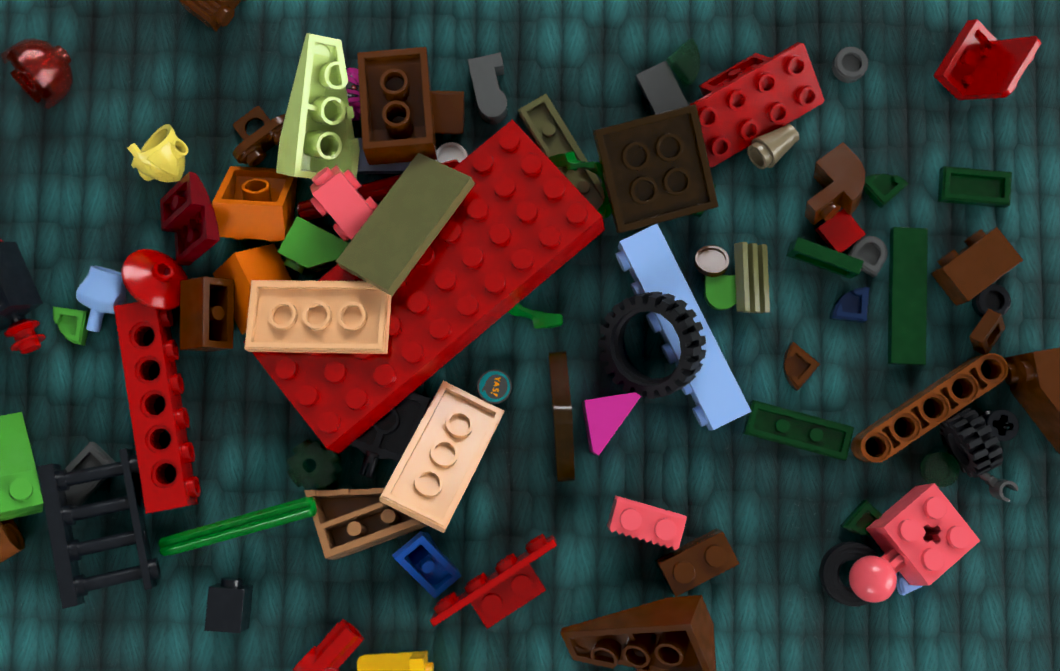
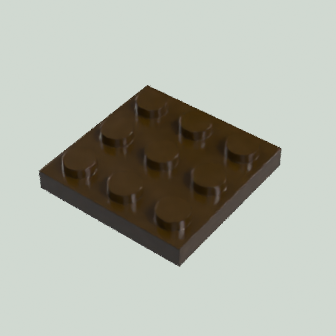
[592,104,719,233]

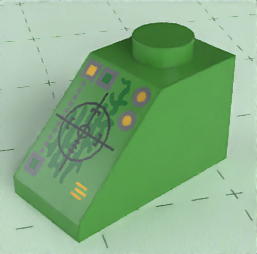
[277,216,349,274]

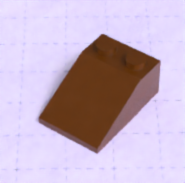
[357,47,437,165]
[1004,347,1060,454]

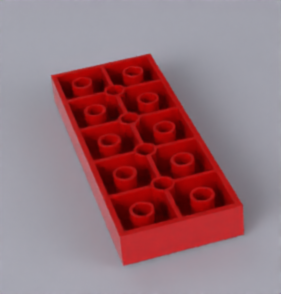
[244,119,605,454]

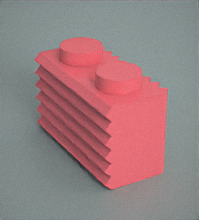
[607,495,687,551]

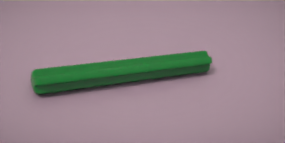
[158,497,317,556]

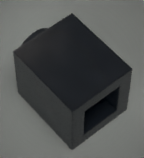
[204,578,253,633]

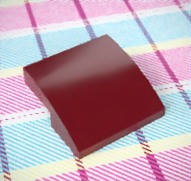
[160,172,220,266]

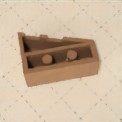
[304,488,428,560]

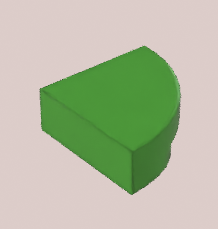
[53,306,90,346]

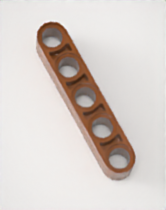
[851,353,1008,463]

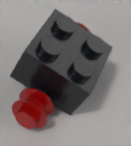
[0,239,46,354]

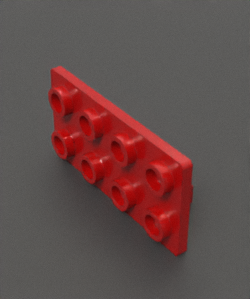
[688,42,824,167]
[429,533,557,629]

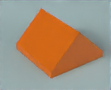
[213,244,292,334]

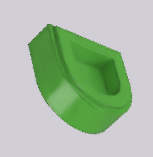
[704,275,736,311]

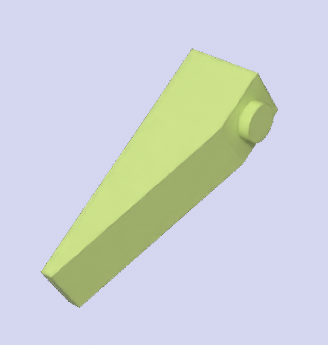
[276,33,360,179]

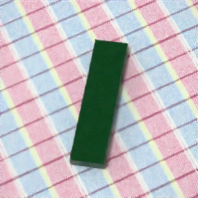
[888,227,928,366]

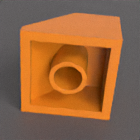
[212,166,297,242]

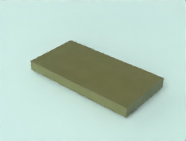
[335,153,475,296]

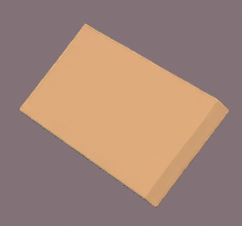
[244,280,392,354]
[379,380,505,533]

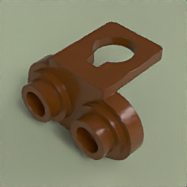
[233,106,286,167]

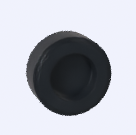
[972,284,1011,317]

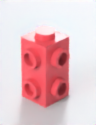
[309,165,378,242]

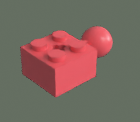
[849,483,981,603]

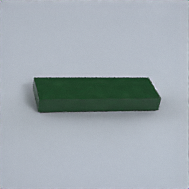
[743,400,854,461]

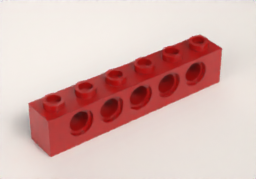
[114,301,201,514]

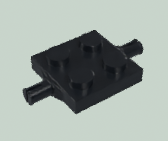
[350,392,431,479]

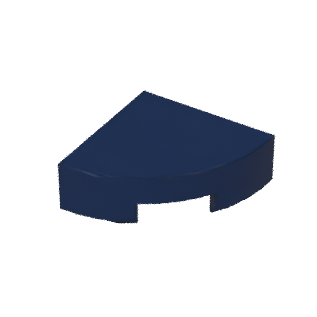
[830,287,870,323]

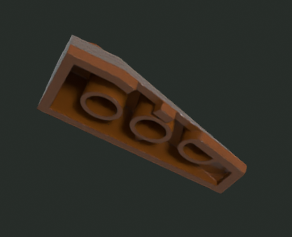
[560,595,716,671]

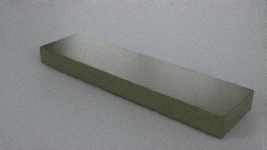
[517,94,605,210]

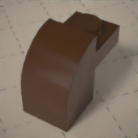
[805,142,865,226]

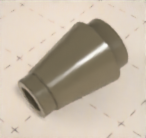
[747,124,799,169]

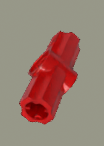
[292,619,364,671]

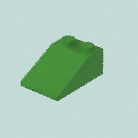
[0,412,44,521]

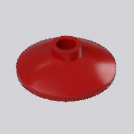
[121,249,188,310]

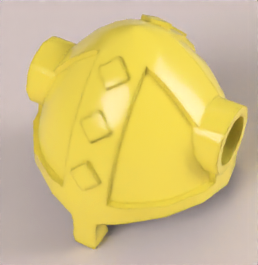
[127,124,188,182]

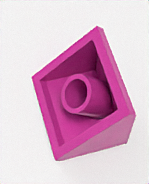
[582,392,641,456]

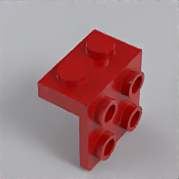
[933,19,1041,100]

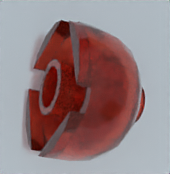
[1,38,73,109]

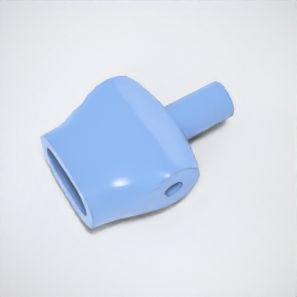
[76,266,126,332]

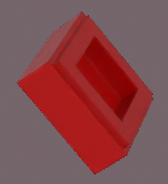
[815,208,866,253]

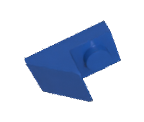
[392,532,462,599]

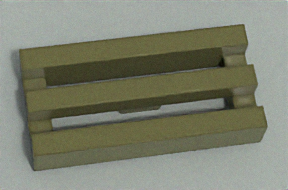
[734,242,770,314]

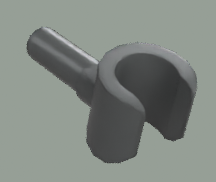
[978,472,1018,502]

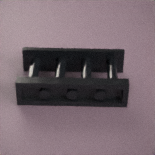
[38,448,161,609]

